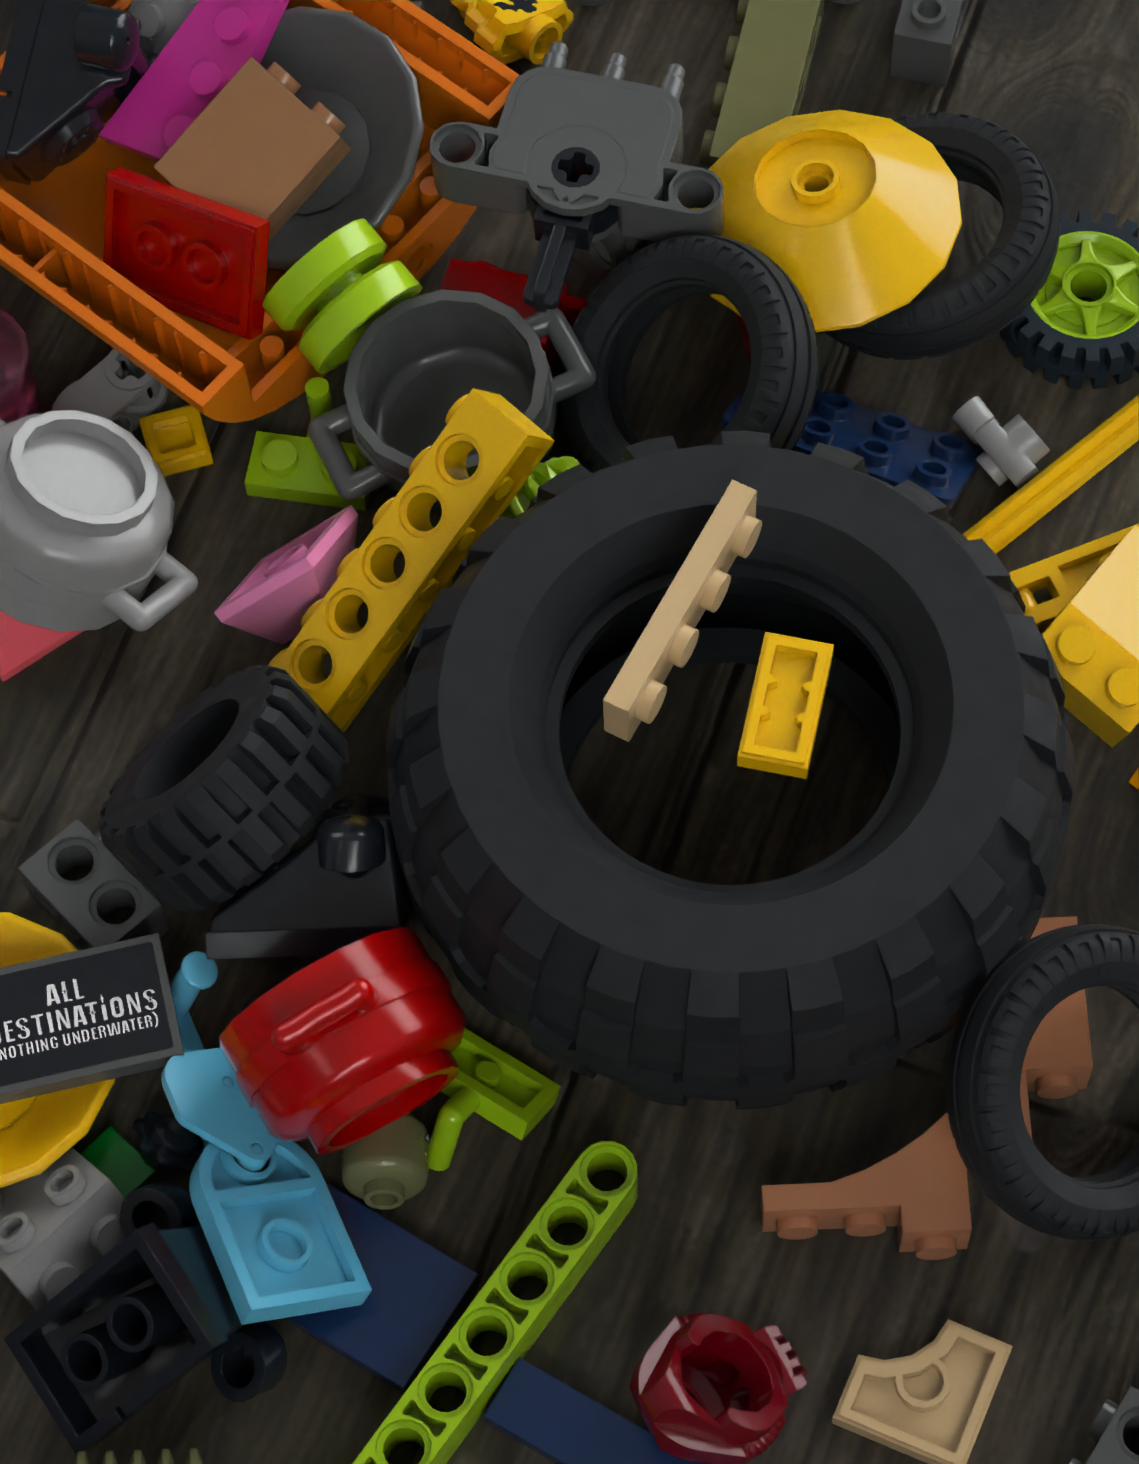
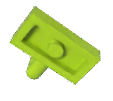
[244,377,370,511]
[429,1028,561,1171]

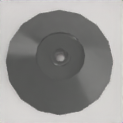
[170,6,424,270]

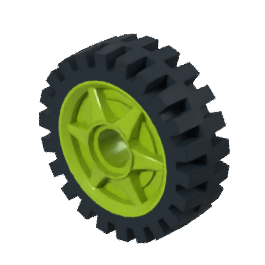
[999,210,1139,389]

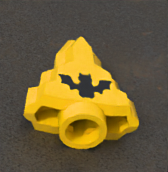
[450,0,574,65]

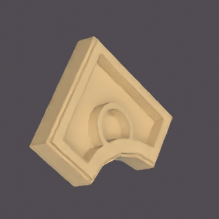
[832,1319,1013,1464]

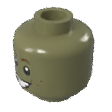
[341,1113,429,1210]

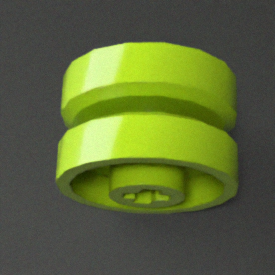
[262,218,423,374]

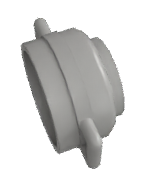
[0,410,198,632]

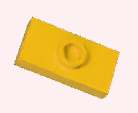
[737,632,834,779]

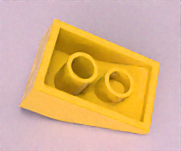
[1042,525,1139,748]

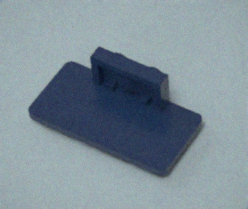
[721,385,982,510]

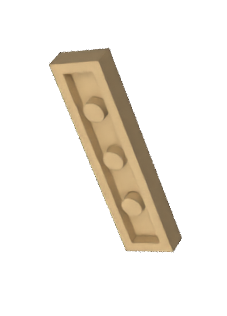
[603,479,762,742]

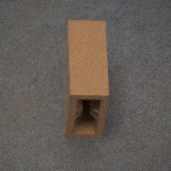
[154,56,352,242]

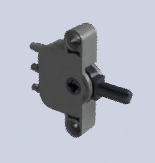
[429,41,724,313]

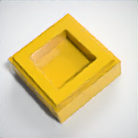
[139,405,214,477]

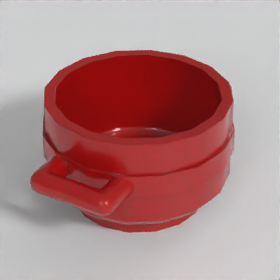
[219,927,466,1154]

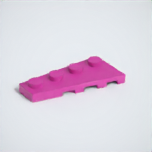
[98,0,290,162]

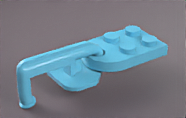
[161,951,372,1325]

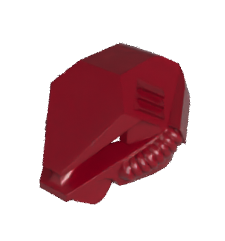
[629,1312,807,1464]

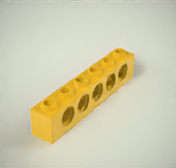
[268,388,555,732]

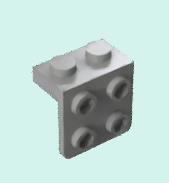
[0,1148,128,1311]

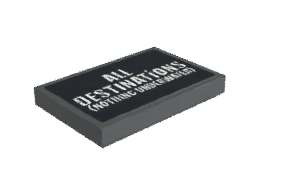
[0,933,184,1104]

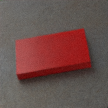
[103,167,270,340]

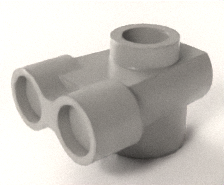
[952,396,1051,489]

